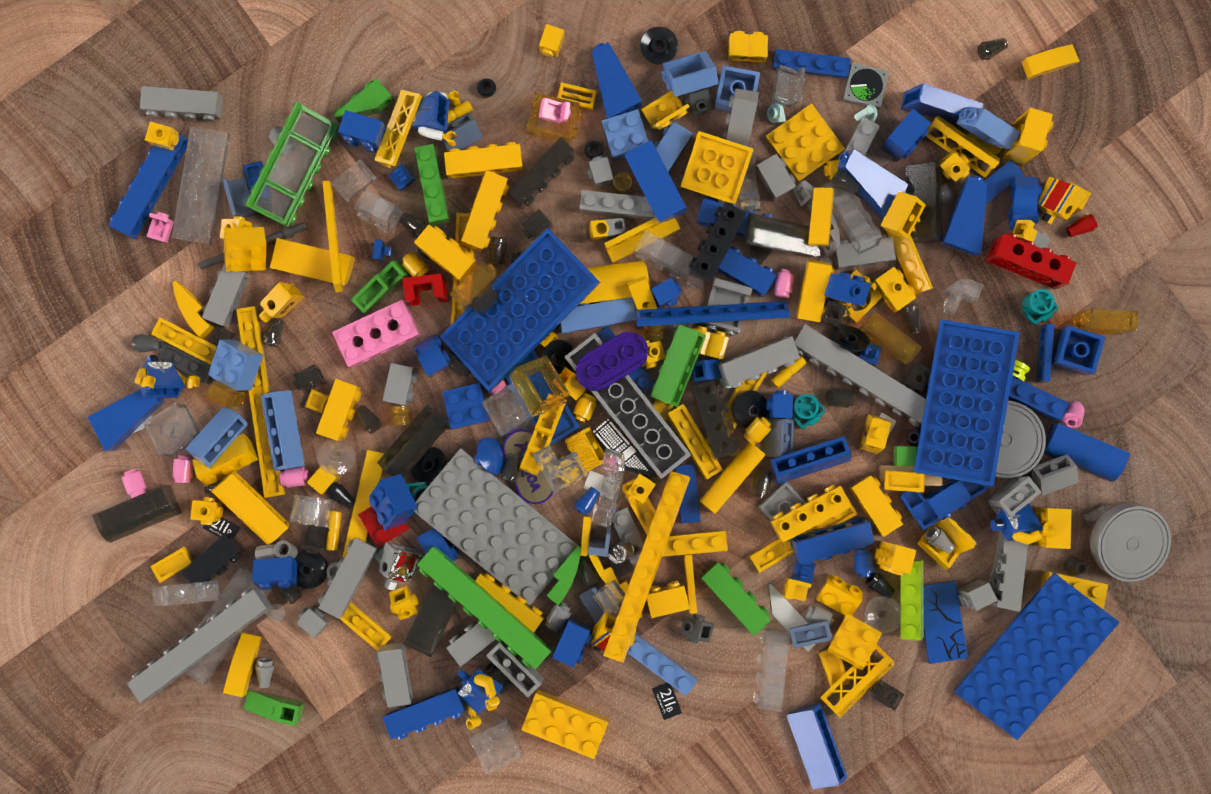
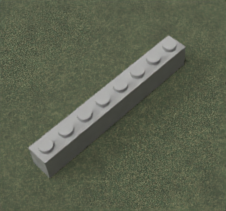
[794,324,926,427]
[127,588,272,703]

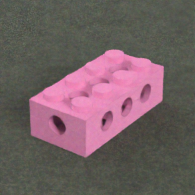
[332,300,421,368]

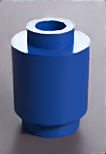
[854,549,875,577]

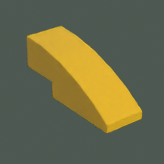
[1021,44,1080,80]
[172,280,215,339]
[223,632,262,697]

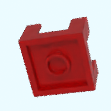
[402,273,449,306]

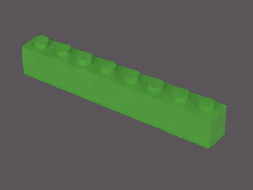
[417,546,552,670]

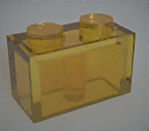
[205,380,246,410]

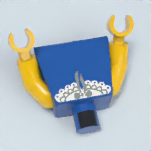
[134,355,200,398]
[990,503,1056,545]
[455,669,504,730]

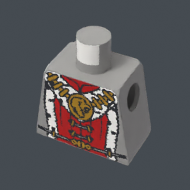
[379,542,424,590]

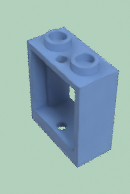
[661,51,719,97]
[956,106,1020,149]

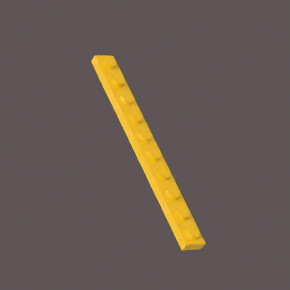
[236,306,285,498]
[603,471,690,663]

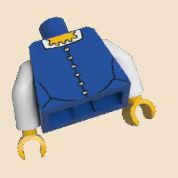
[410,91,460,146]

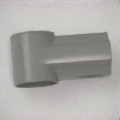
[255,540,298,559]

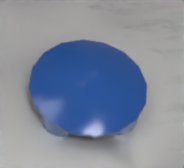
[475,437,506,475]

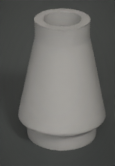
[925,526,955,554]
[255,657,275,688]

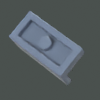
[442,112,483,152]
[222,177,257,218]
[763,419,794,457]
[588,526,611,557]
[579,585,615,623]
[789,620,832,648]

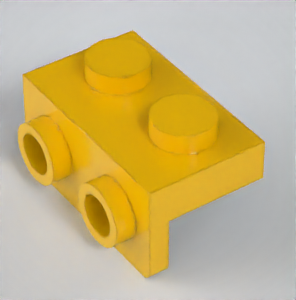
[816,574,863,616]

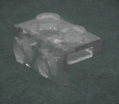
[771,65,806,109]

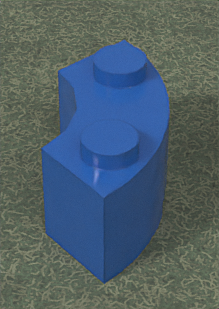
[1008,175,1042,230]
[413,334,451,377]

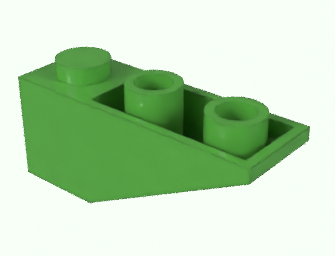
[333,78,395,122]
[244,689,305,726]

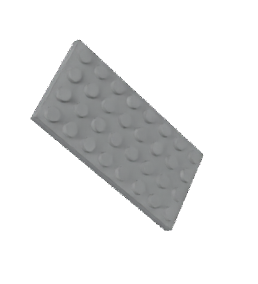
[414,448,578,606]

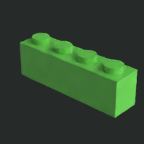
[414,144,451,226]
[651,324,706,407]
[700,561,771,636]

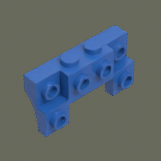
[898,479,989,530]

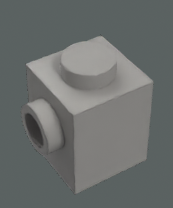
[587,156,614,188]
[297,606,330,638]

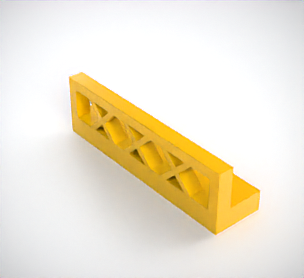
[374,90,422,168]
[926,115,1000,178]
[604,218,681,264]
[820,644,895,719]

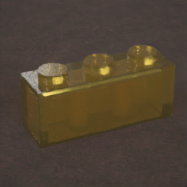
[860,312,922,364]

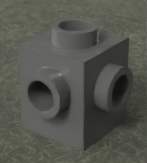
[684,88,713,115]
[680,614,714,643]

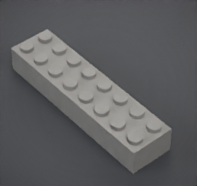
[565,333,691,479]

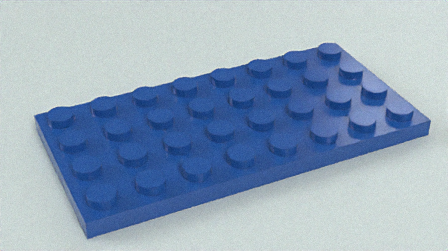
[440,228,601,392]
[913,319,1020,487]
[954,572,1120,740]

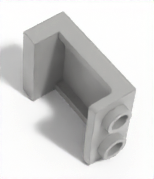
[702,278,753,336]
[985,477,1042,517]

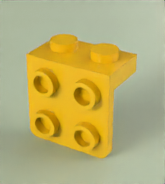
[641,91,690,130]
[917,518,976,570]

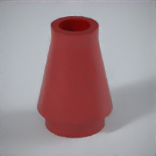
[1066,214,1098,238]

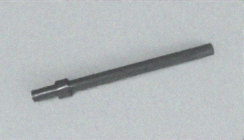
[198,222,308,270]

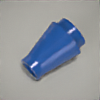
[574,486,600,516]

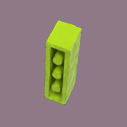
[901,559,924,641]

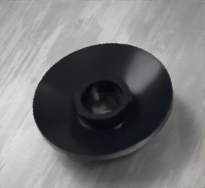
[640,27,678,64]
[831,326,870,352]
[542,340,573,378]
[732,390,768,428]
[411,447,446,483]
[294,550,328,589]

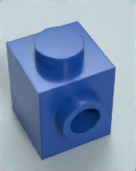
[692,359,722,383]

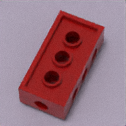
[985,233,1077,289]

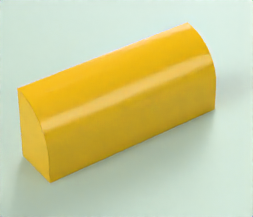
[270,238,355,286]
[580,261,650,304]
[698,442,766,514]
[211,470,289,545]

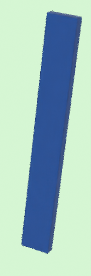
[634,301,790,327]

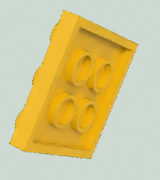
[765,103,845,183]
[680,131,754,205]

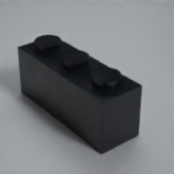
[181,533,245,590]

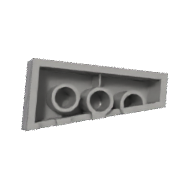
[989,530,1030,612]

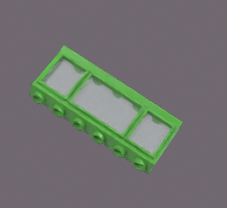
[243,102,339,227]

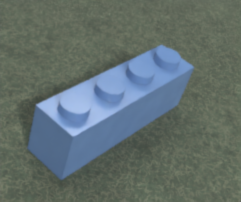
[558,297,636,334]
[261,390,305,471]
[627,633,698,696]

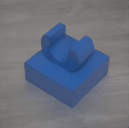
[388,164,415,191]
[372,239,393,262]
[858,343,882,366]
[792,560,816,583]

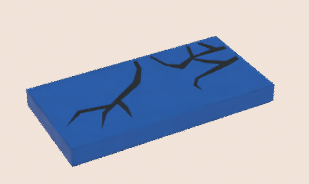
[924,581,968,664]

